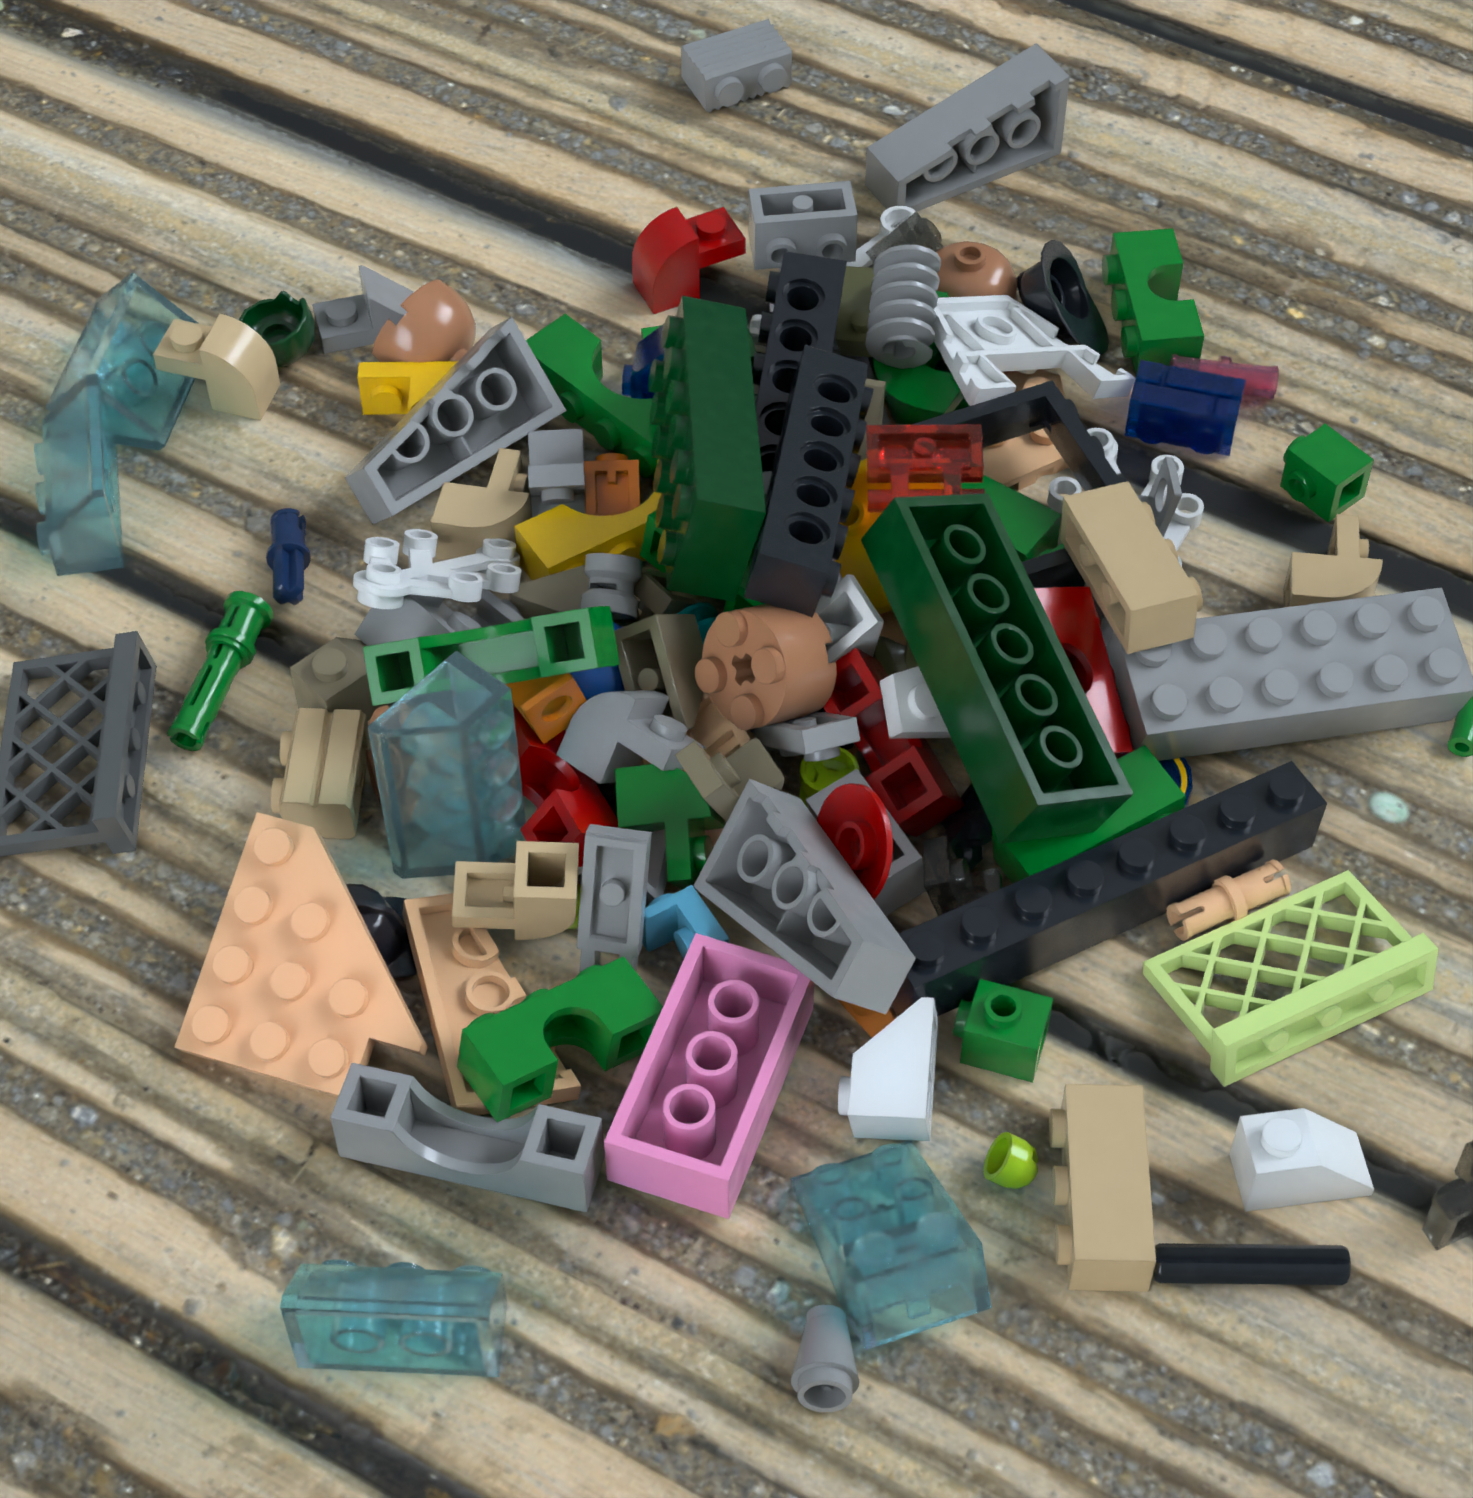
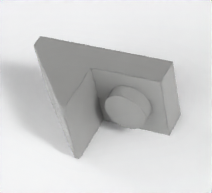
[312,265,414,354]

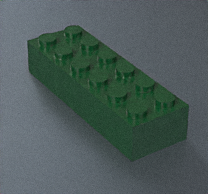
[648,296,766,602]
[861,494,1133,844]

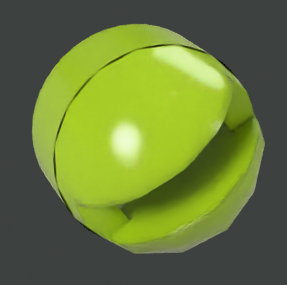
[983,1132,1038,1189]

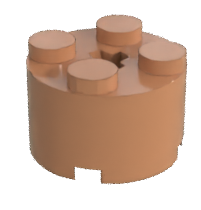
[695,604,837,731]

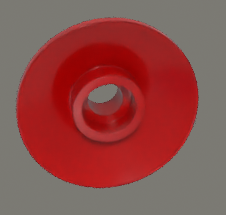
[817,783,893,899]

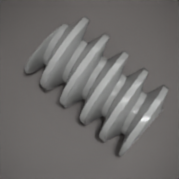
[865,245,942,369]

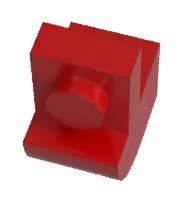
[632,207,746,314]

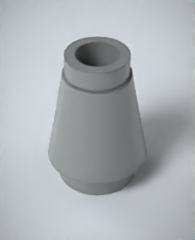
[791,1305,859,1412]

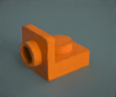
[584,453,640,516]

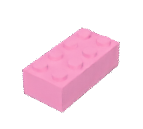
[604,933,814,1219]

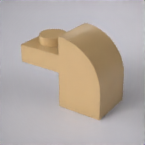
[153,314,280,421]
[431,448,532,560]
[1283,514,1383,607]
[452,841,579,940]

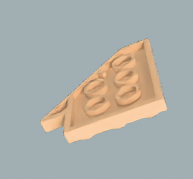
[174,812,428,1097]

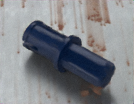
[266,508,311,605]

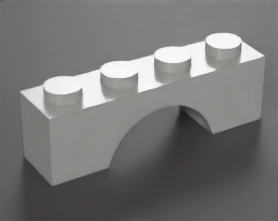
[330,1063,605,1212]

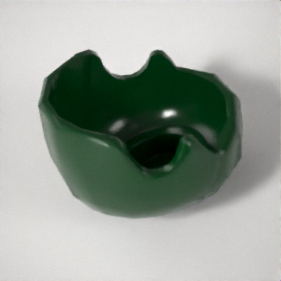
[239,291,315,367]

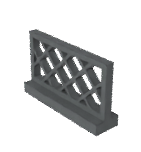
[0,631,157,857]

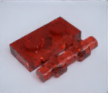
[866,424,985,513]

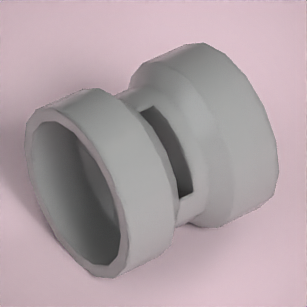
[580,553,643,620]

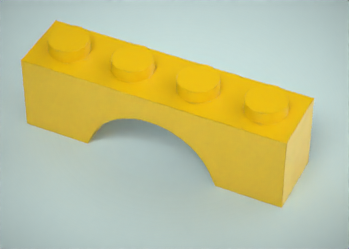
[514,459,661,580]

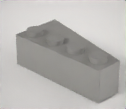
[865,43,1070,212]
[345,317,566,525]

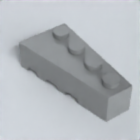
[693,779,916,1014]

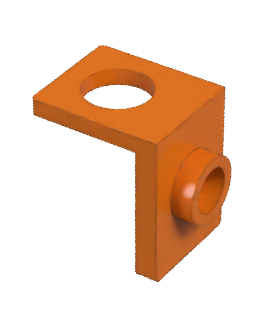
[500,673,587,744]

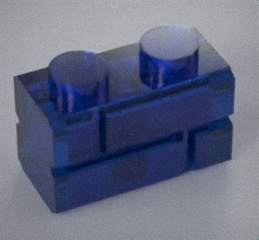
[1124,360,1246,456]

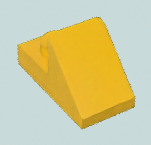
[357,361,458,415]

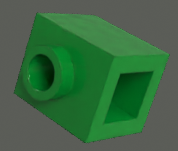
[1280,424,1374,522]
[953,979,1053,1083]

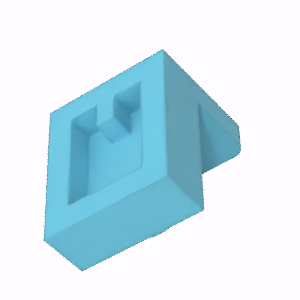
[642,885,729,959]

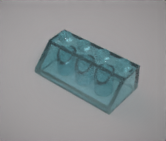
[368,651,526,879]

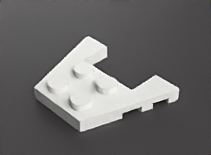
[932,295,1136,406]

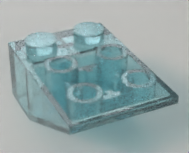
[790,1140,992,1350]

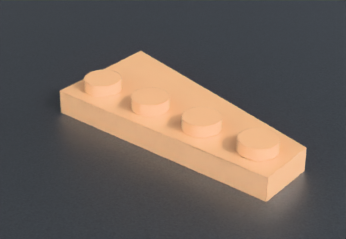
[402,893,581,1115]

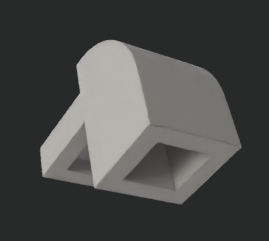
[528,429,586,518]
[556,690,705,784]

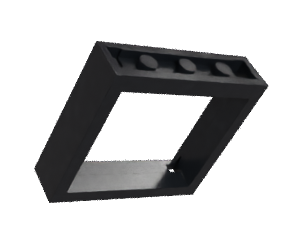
[872,380,1127,588]

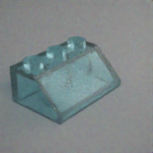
[45,272,199,450]
[34,374,124,576]
[280,1259,507,1377]

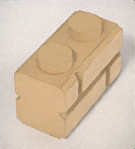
[271,708,371,840]

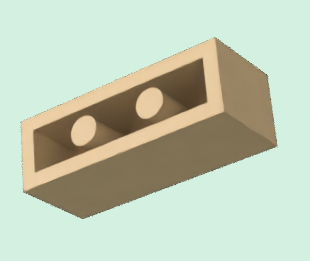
[1060,481,1203,654]
[1049,1084,1156,1292]

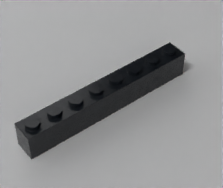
[891,761,1327,1017]

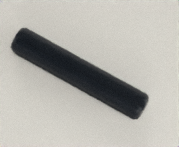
[1153,1243,1351,1285]

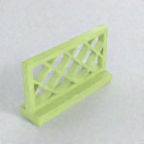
[1143,870,1438,1087]

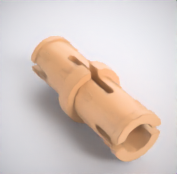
[1167,859,1291,941]

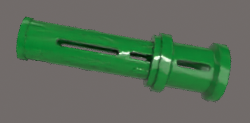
[167,591,274,751]

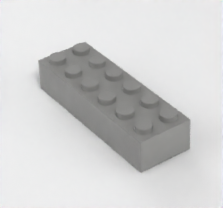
[1106,588,1473,761]

